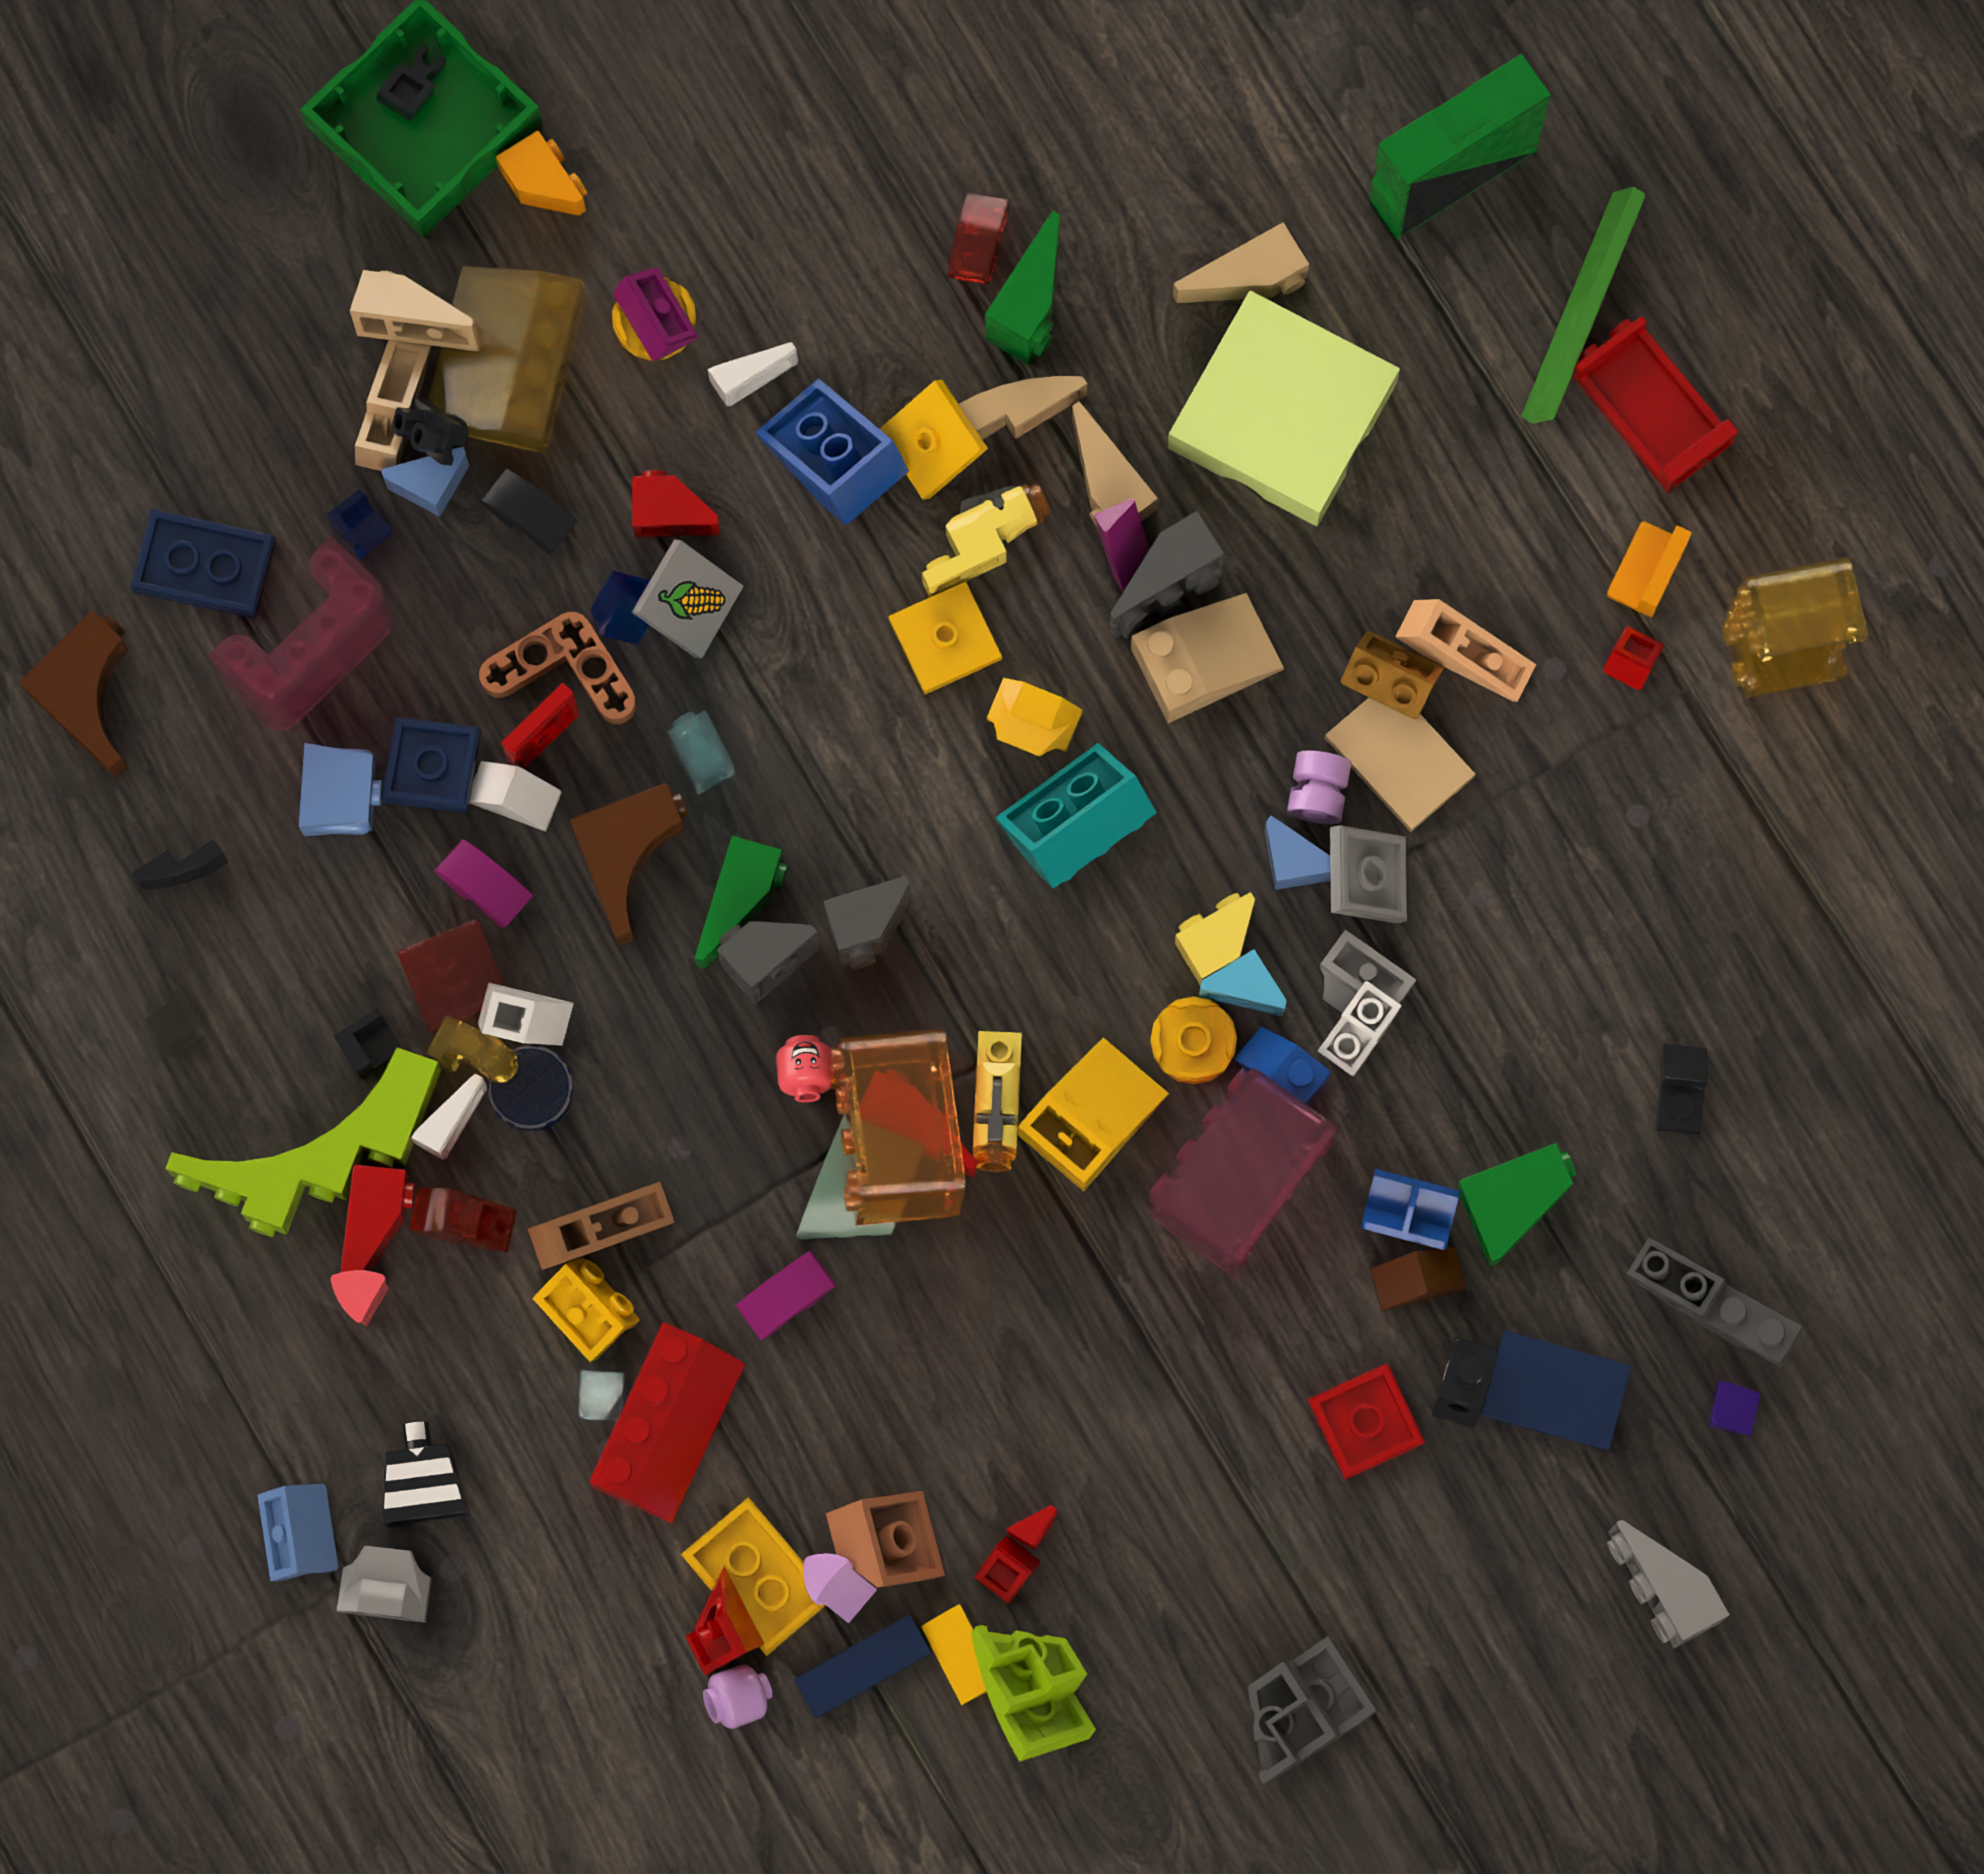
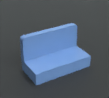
[258,1484,338,1581]

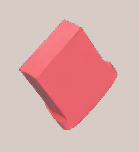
[330,1270,389,1326]

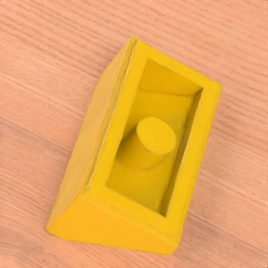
[921,1604,987,1706]

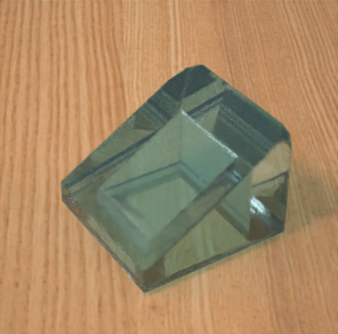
[578,1371,626,1420]

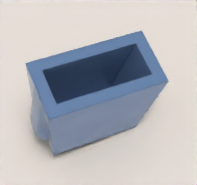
[299,743,383,836]

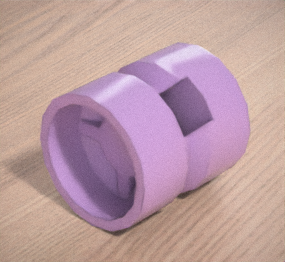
[1287,751,1351,824]

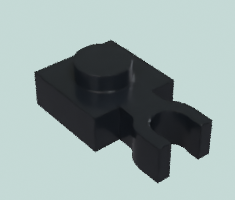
[376,45,446,122]

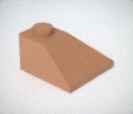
[826,1491,945,1588]

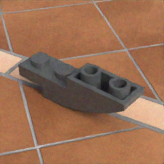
[1626,1237,1803,1368]

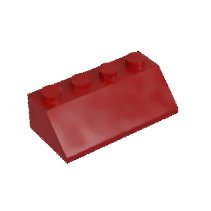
[589,1322,746,1524]

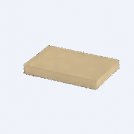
[1325,698,1475,832]

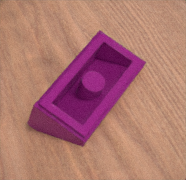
[613,267,699,361]
[1094,498,1149,592]

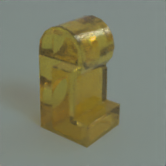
[426,1015,518,1083]

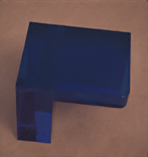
[327,489,392,559]
[591,570,650,644]

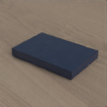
[130,508,277,620]
[1480,1330,1631,1452]

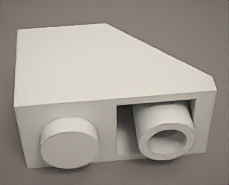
[478,983,573,1045]

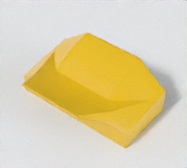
[987,678,1083,757]

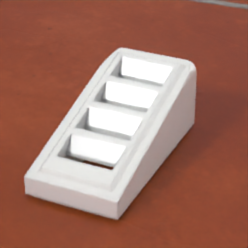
[708,342,798,407]
[411,1073,488,1160]

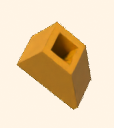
[495,131,587,216]

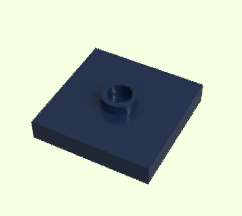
[381,717,482,813]

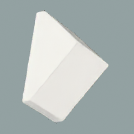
[469,761,562,832]

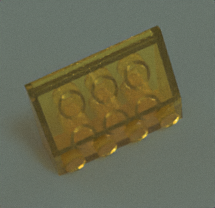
[428,266,586,454]

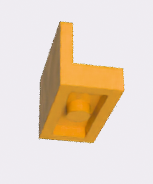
[1607,521,1692,618]

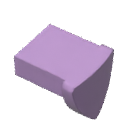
[804,1553,877,1623]

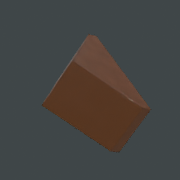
[1371,1247,1467,1311]

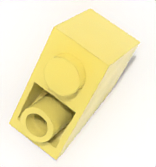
[1175,892,1255,987]

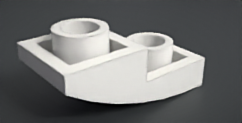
[1318,980,1402,1076]

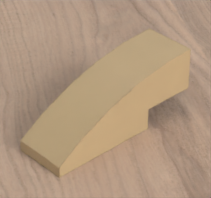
[355,340,431,471]
[959,376,1087,440]

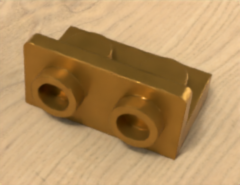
[1341,630,1444,719]

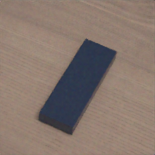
[794,1614,931,1719]

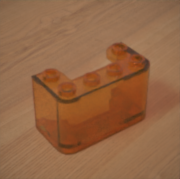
[828,1028,965,1226]

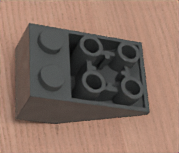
[1109,511,1224,640]

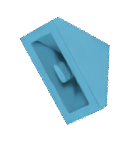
[1199,949,1287,1017]

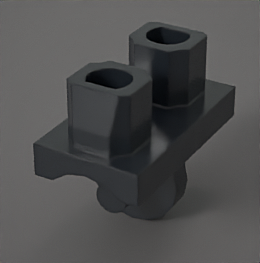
[391,398,469,466]

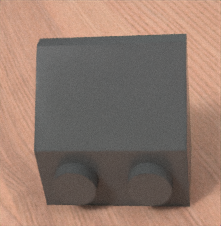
[823,875,911,969]
[717,921,820,1005]

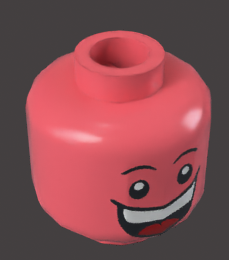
[776,1035,834,1103]

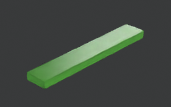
[1521,187,1645,424]

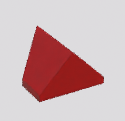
[685,1566,764,1676]

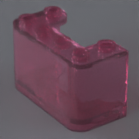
[207,536,393,731]
[1148,1067,1340,1278]

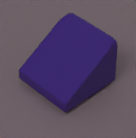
[1708,1380,1760,1436]

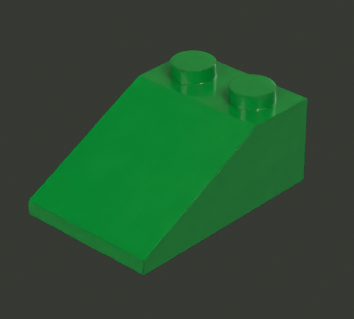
[985,211,1060,366]

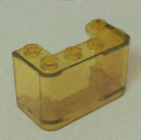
[1722,557,1868,698]

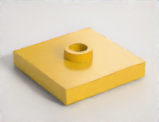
[880,380,988,500]
[888,581,1002,695]

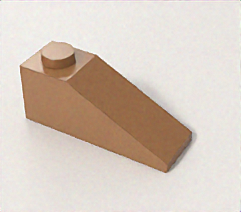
[528,1182,675,1270]

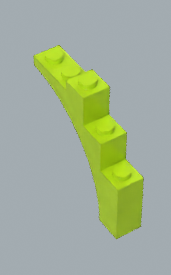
[165,1047,442,1237]

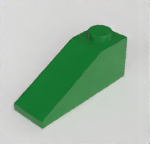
[695,836,788,969]

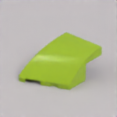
[971,1625,1096,1762]

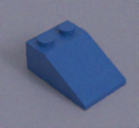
[755,378,909,526]

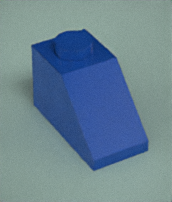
[1234,1026,1331,1114]

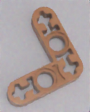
[479,612,636,724]

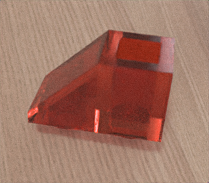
[409,1188,517,1253]

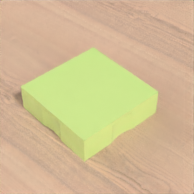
[1168,290,1400,526]

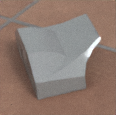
[1320,930,1416,1013]
[337,1546,432,1623]

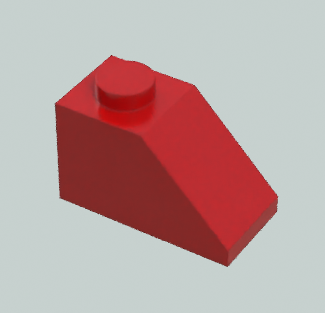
[632,470,720,537]

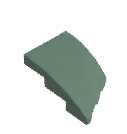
[796,1114,925,1241]

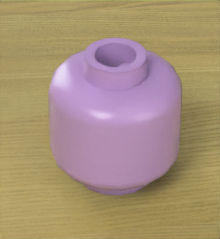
[703,1664,772,1729]

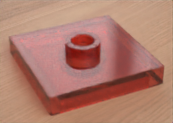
[396,918,505,1032]

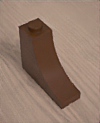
[19,610,128,779]
[570,783,688,946]

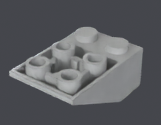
[1607,1520,1730,1648]

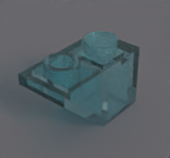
[667,711,735,795]

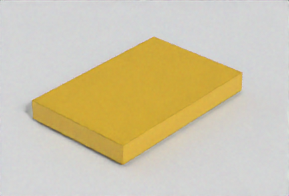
[681,1497,826,1656]

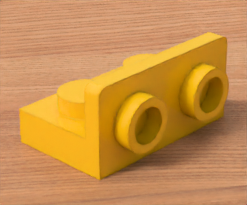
[532,1257,640,1362]

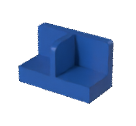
[1361,1169,1460,1250]

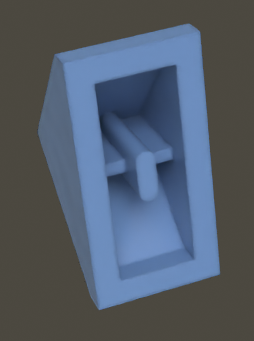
[381,446,469,517]
[1264,815,1331,890]

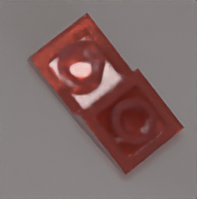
[947,193,1009,284]

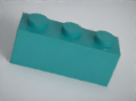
[995,743,1157,889]

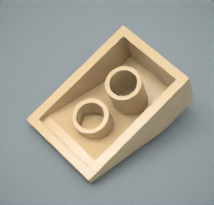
[1131,593,1284,723]

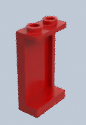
[1572,316,1739,494]

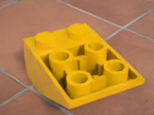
[1018,1038,1169,1192]

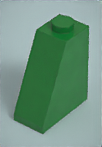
[1456,1143,1576,1268]

